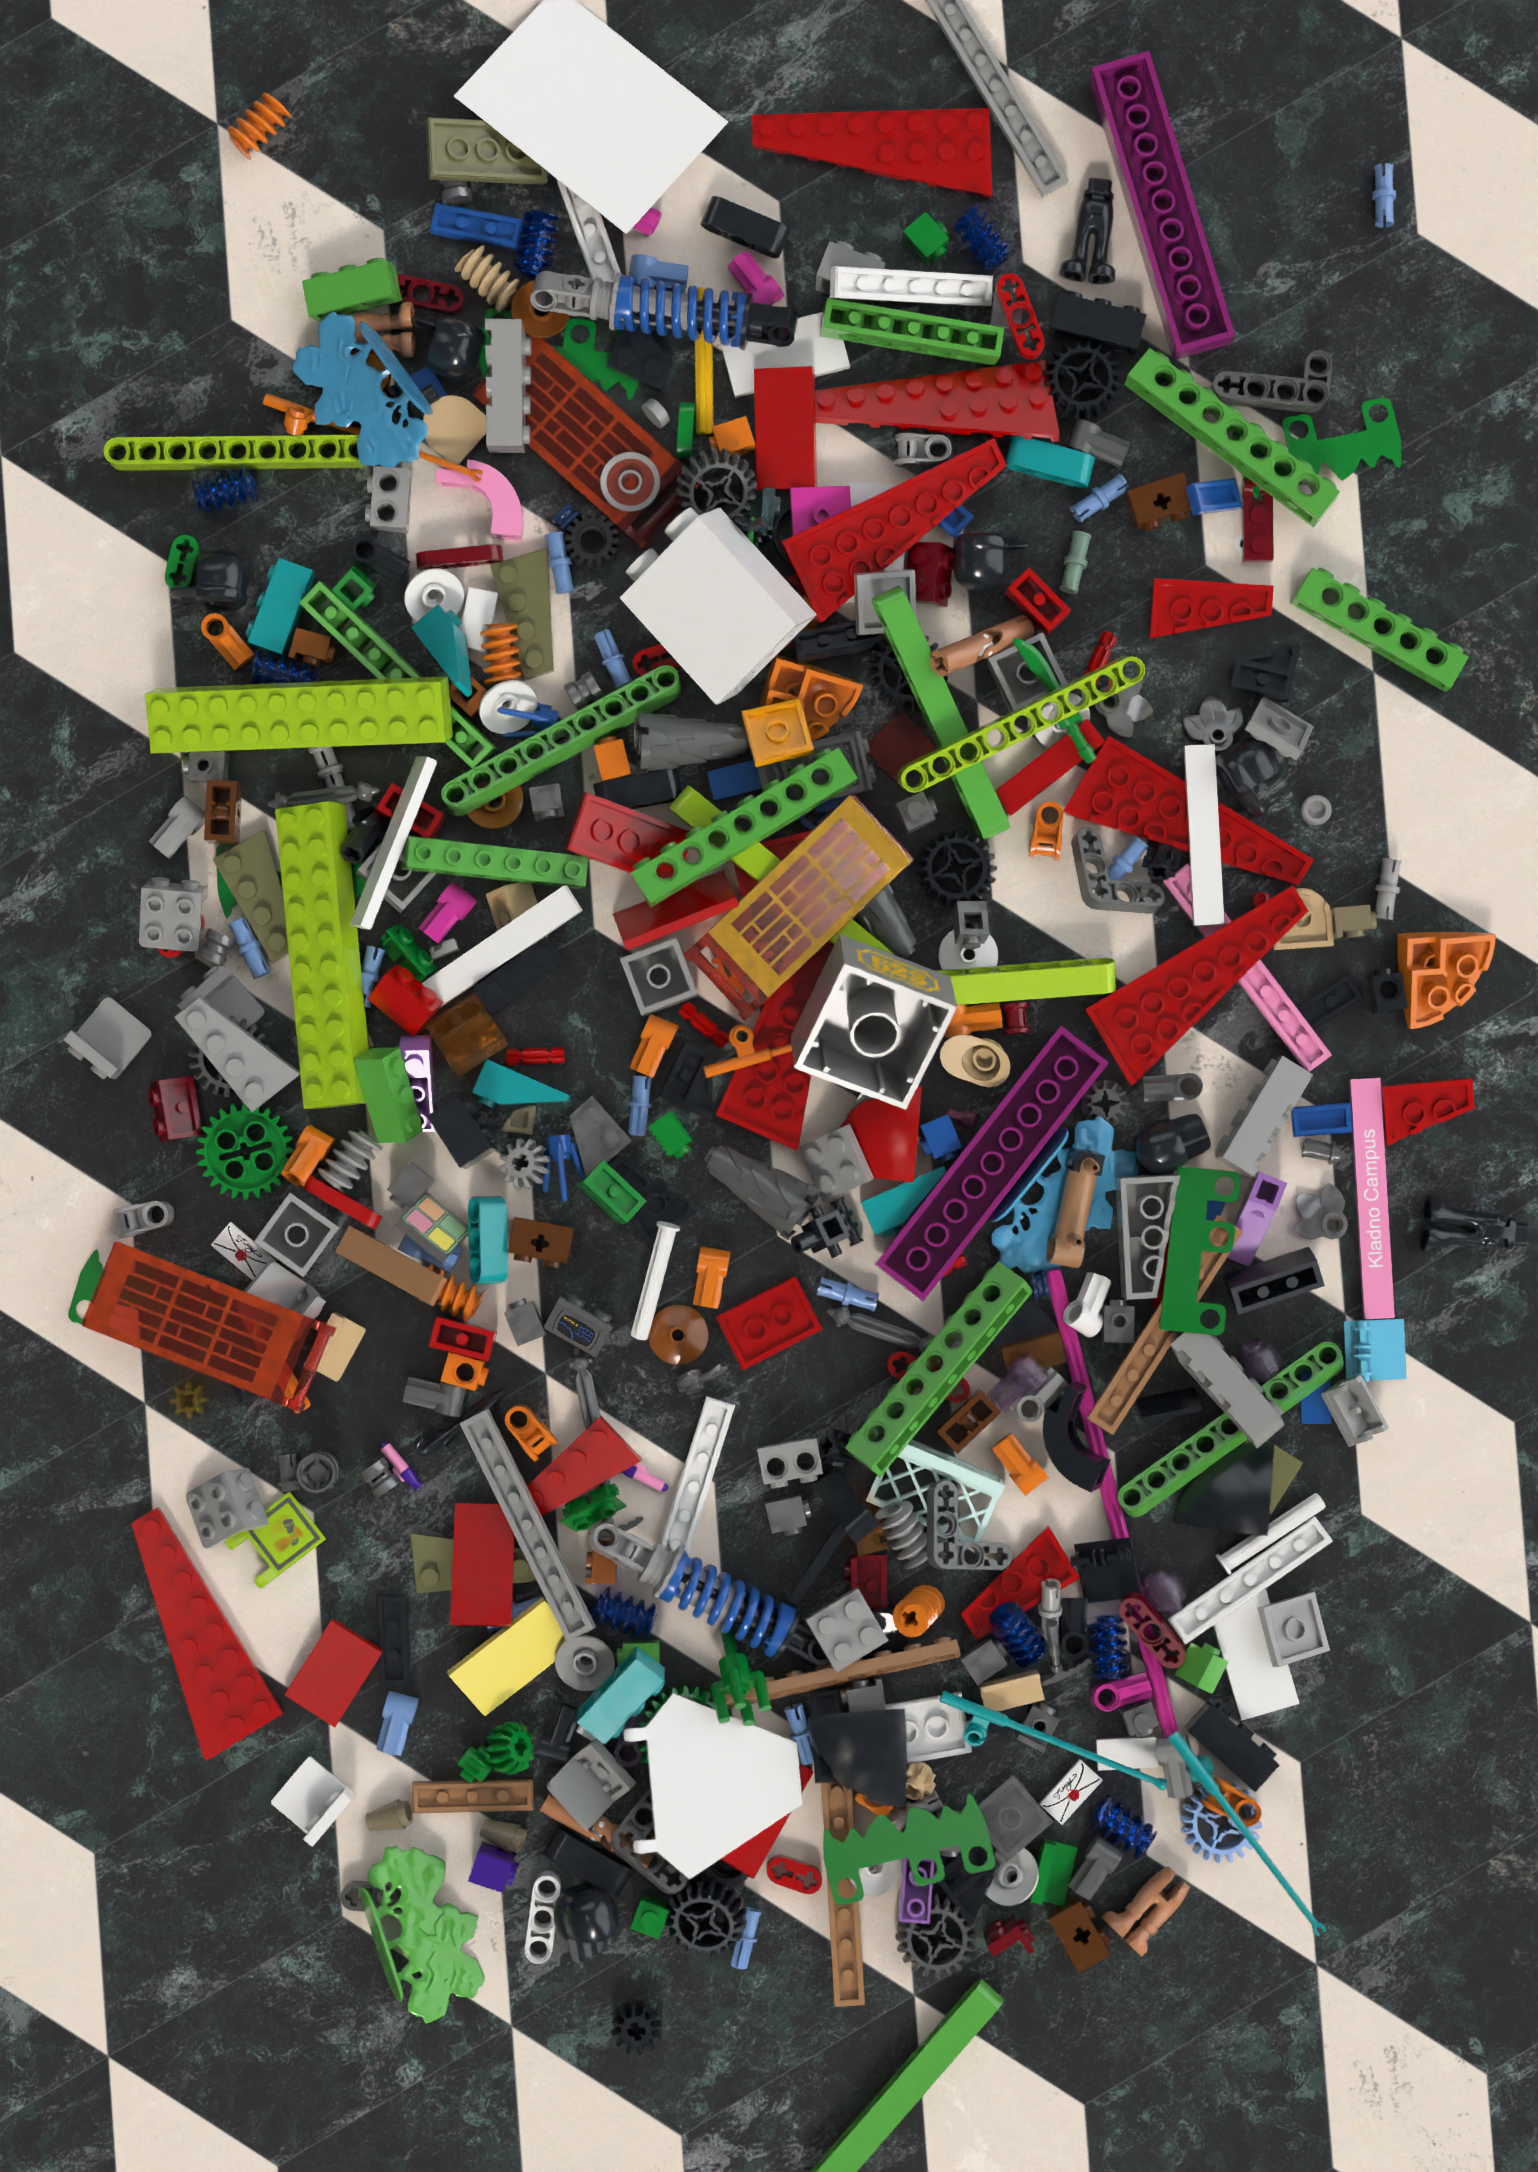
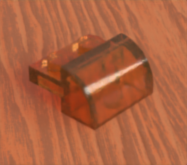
[425,993,509,1077]

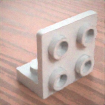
[271,1756,355,1847]

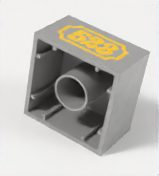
[791,934,957,1110]

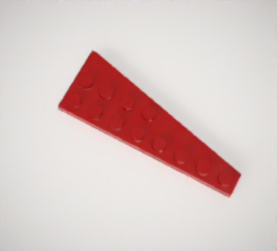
[752,108,992,198]
[815,360,1060,442]
[780,438,1007,623]
[1063,736,1314,886]
[1085,885,1309,1085]
[716,906,840,1151]
[131,1507,284,1761]

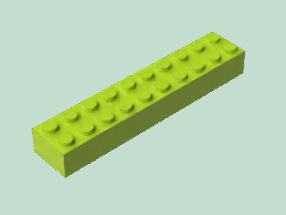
[145,676,453,753]
[275,801,369,1109]

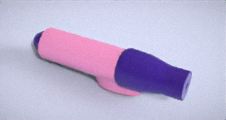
[380,1441,423,1491]
[621,1464,669,1492]

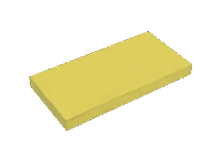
[447,1597,566,1716]

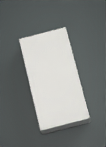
[461,587,499,653]
[1096,1736,1158,1771]

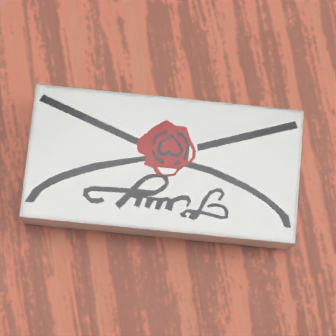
[211,1222,277,1280]
[1039,1758,1103,1825]

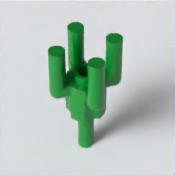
[711,1627,772,1726]

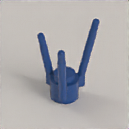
[497,702,559,739]
[542,1135,586,1202]

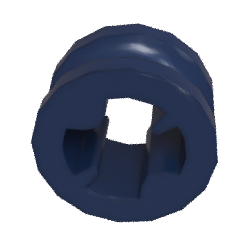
[552,503,582,532]
[1029,1271,1050,1299]

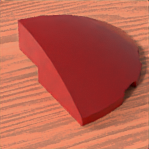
[840,1086,922,1182]

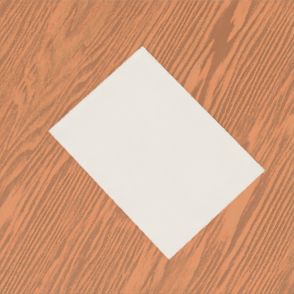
[454,0,728,234]

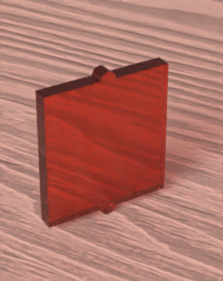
[868,712,936,783]

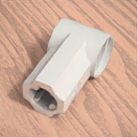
[1063,1272,1111,1337]

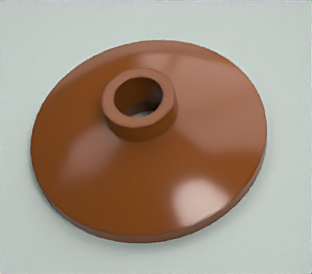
[511,280,570,338]
[467,780,524,829]
[649,1305,708,1365]

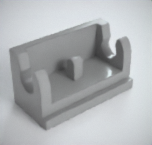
[1321,1375,1389,1447]

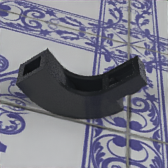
[1043,1381,1111,1492]

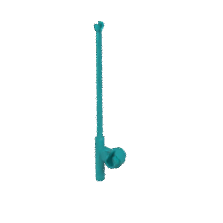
[939,1690,1167,1791]
[1168,1731,1326,1936]

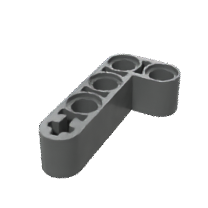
[1210,350,1332,413]

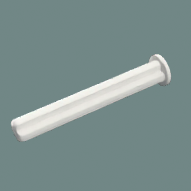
[631,1221,680,1340]
[1215,1493,1326,1575]

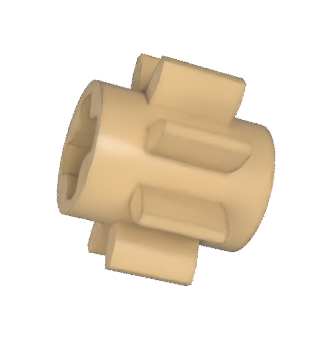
[906,1762,936,1800]

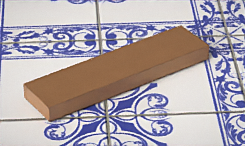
[335,1225,447,1306]
[412,1778,534,1813]

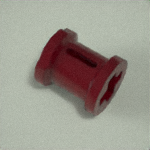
[1003,1002,1031,1035]

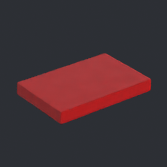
[715,1276,823,1370]
[285,1618,384,1727]

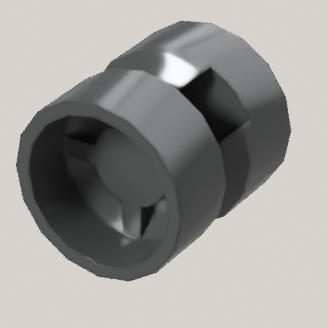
[296,1451,341,1493]

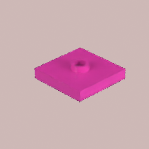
[790,486,851,536]

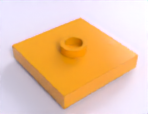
[741,698,814,767]

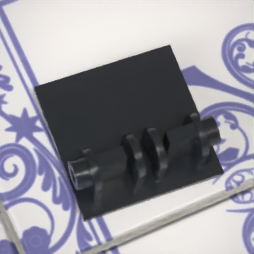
[1070,1537,1142,1603]

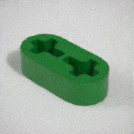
[676,402,695,459]
[165,535,200,588]

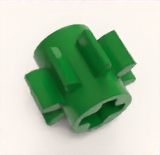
[457,1745,494,1784]

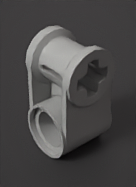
[895,433,952,468]
[113,1201,174,1239]

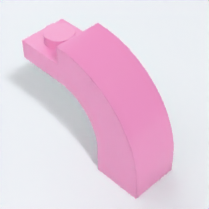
[435,459,524,541]

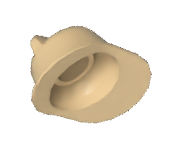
[940,1034,1011,1088]

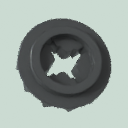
[1081,1080,1129,1127]

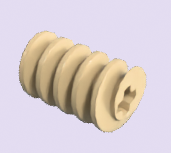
[454,245,519,312]

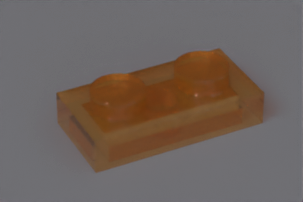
[1000,1331,1067,1378]

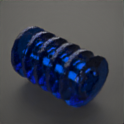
[954,202,1017,271]
[514,210,560,278]
[192,465,259,513]
[251,649,318,684]
[592,1587,657,1642]
[989,1601,1047,1668]
[1088,1615,1129,1679]
[1090,1794,1157,1860]

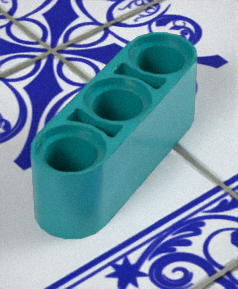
[1005,435,1095,488]
[468,1196,508,1284]

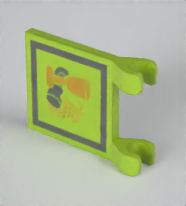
[225,1491,326,1589]

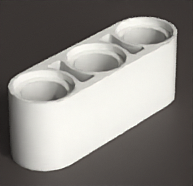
[525,1870,562,1964]

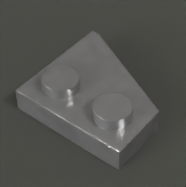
[570,1096,632,1176]

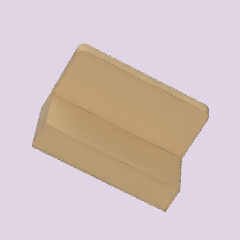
[486,882,548,938]
[303,1312,366,1381]
[978,1669,1045,1712]

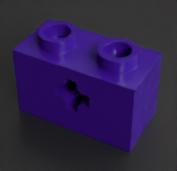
[468,1842,519,1893]

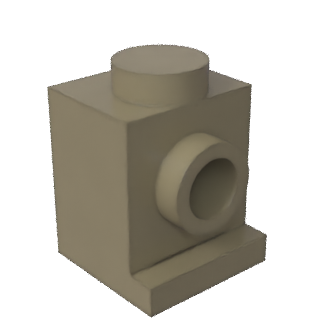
[1331,905,1377,940]

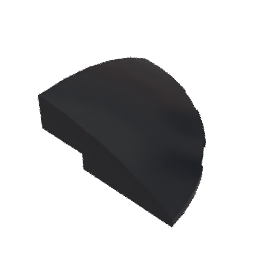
[1175,1442,1274,1536]
[808,1709,907,1807]

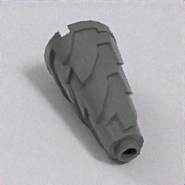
[633,712,750,773]
[819,845,917,959]
[704,1145,821,1240]

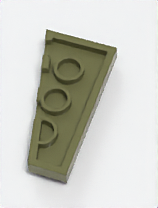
[490,548,554,680]
[213,829,289,963]
[411,1532,537,1594]

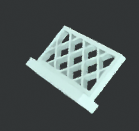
[866,1439,1005,1542]

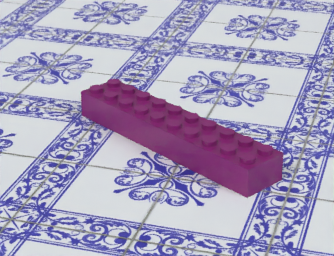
[1089,51,1235,361]
[874,1026,1109,1301]

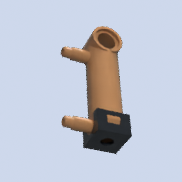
[1046,1146,1106,1268]

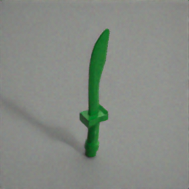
[1012,638,1097,764]

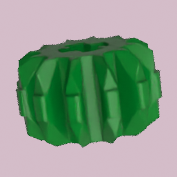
[485,1722,536,1775]

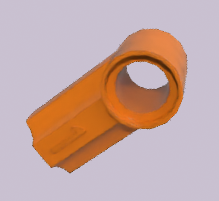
[201,613,255,671]
[944,1002,1003,1038]
[630,1014,679,1078]
[281,1124,335,1187]
[693,1246,731,1309]
[991,1433,1049,1496]

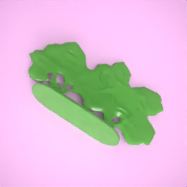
[359,1846,485,2023]

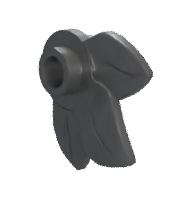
[1095,677,1153,737]
[1183,696,1243,753]
[1294,1183,1348,1240]
[676,1364,728,1394]

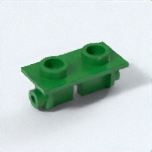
[379,924,438,983]
[561,1483,627,1532]

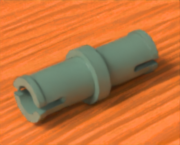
[1059,531,1091,594]

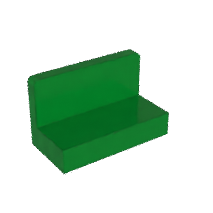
[577,1160,646,1225]
[1029,1838,1078,1906]

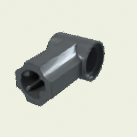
[1066,419,1131,468]
[1142,1073,1203,1103]
[403,1377,466,1417]
[1068,1835,1124,1900]

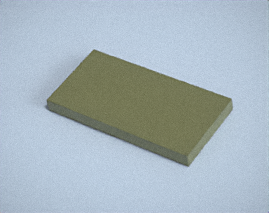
[426,117,548,185]

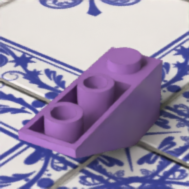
[399,1035,435,1132]
[1227,1172,1287,1267]
[899,1827,934,1924]

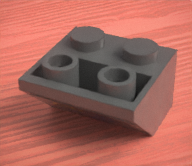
[544,1294,615,1357]

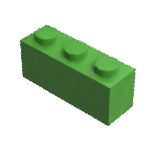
[302,258,402,322]
[354,1047,423,1143]

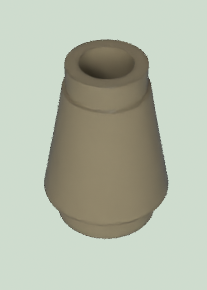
[365,1799,413,1831]
[480,1819,527,1854]

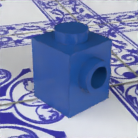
[919,1114,962,1162]

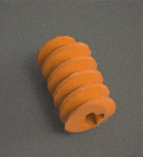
[227,92,293,160]
[480,623,521,685]
[419,1264,486,1323]
[893,1585,945,1637]

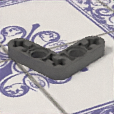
[1071,826,1165,914]
[927,1480,1012,1570]
[610,1787,687,1895]

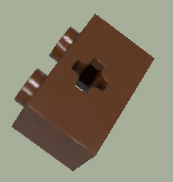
[1124,472,1192,532]
[204,780,242,845]
[508,1217,575,1268]
[935,1388,1001,1454]
[1046,1896,1111,1973]

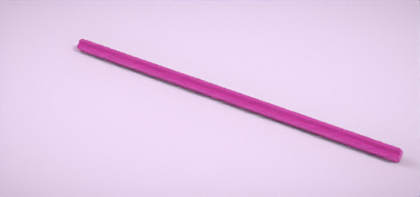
[1045,1268,1179,1738]

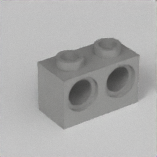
[365,466,412,533]
[757,1436,823,1489]

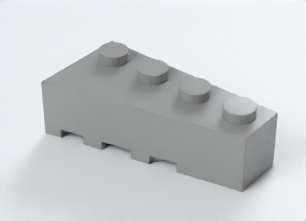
[485,319,532,453]
[175,996,300,1112]
[1215,1056,1313,1177]
[1115,1173,1180,1300]
[1170,1332,1284,1448]

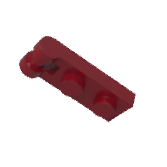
[1242,478,1274,562]

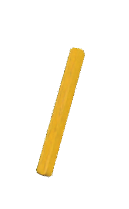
[695,287,714,436]

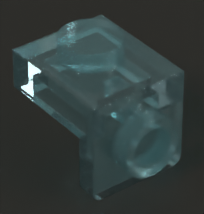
[760,487,781,533]

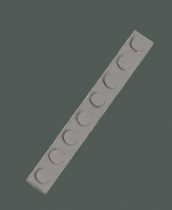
[925,0,1069,198]
[460,1409,596,1642]

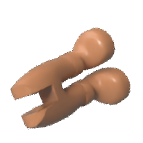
[345,302,416,358]
[1101,1866,1190,1957]

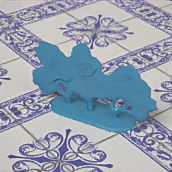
[293,311,433,468]
[989,1116,1139,1273]

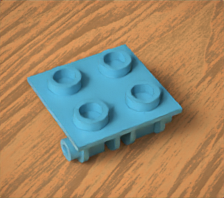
[1343,1319,1407,1382]

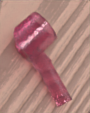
[947,1109,980,1130]

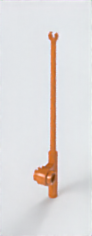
[263,393,483,482]
[703,1024,792,1078]

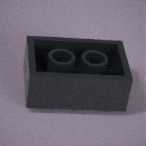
[427,1096,498,1169]

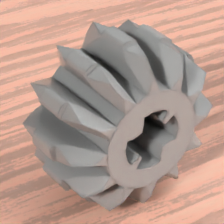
[499,1138,551,1189]

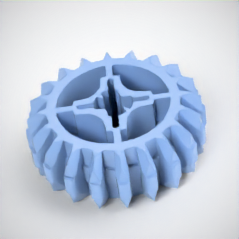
[1180,1782,1262,1863]

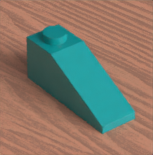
[411,604,472,697]
[472,1059,571,1108]
[860,1166,946,1238]

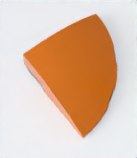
[759,654,864,741]
[1398,932,1496,1029]

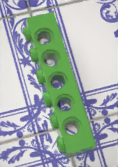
[819,298,1004,366]
[1291,567,1469,692]
[401,836,588,889]

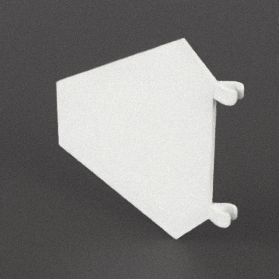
[623,1693,803,1879]

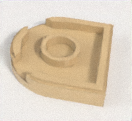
[423,395,486,465]
[1273,888,1334,950]

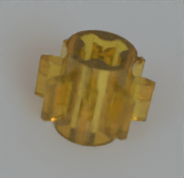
[169,1381,209,1420]

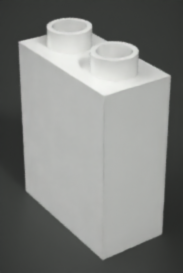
[620,507,817,705]

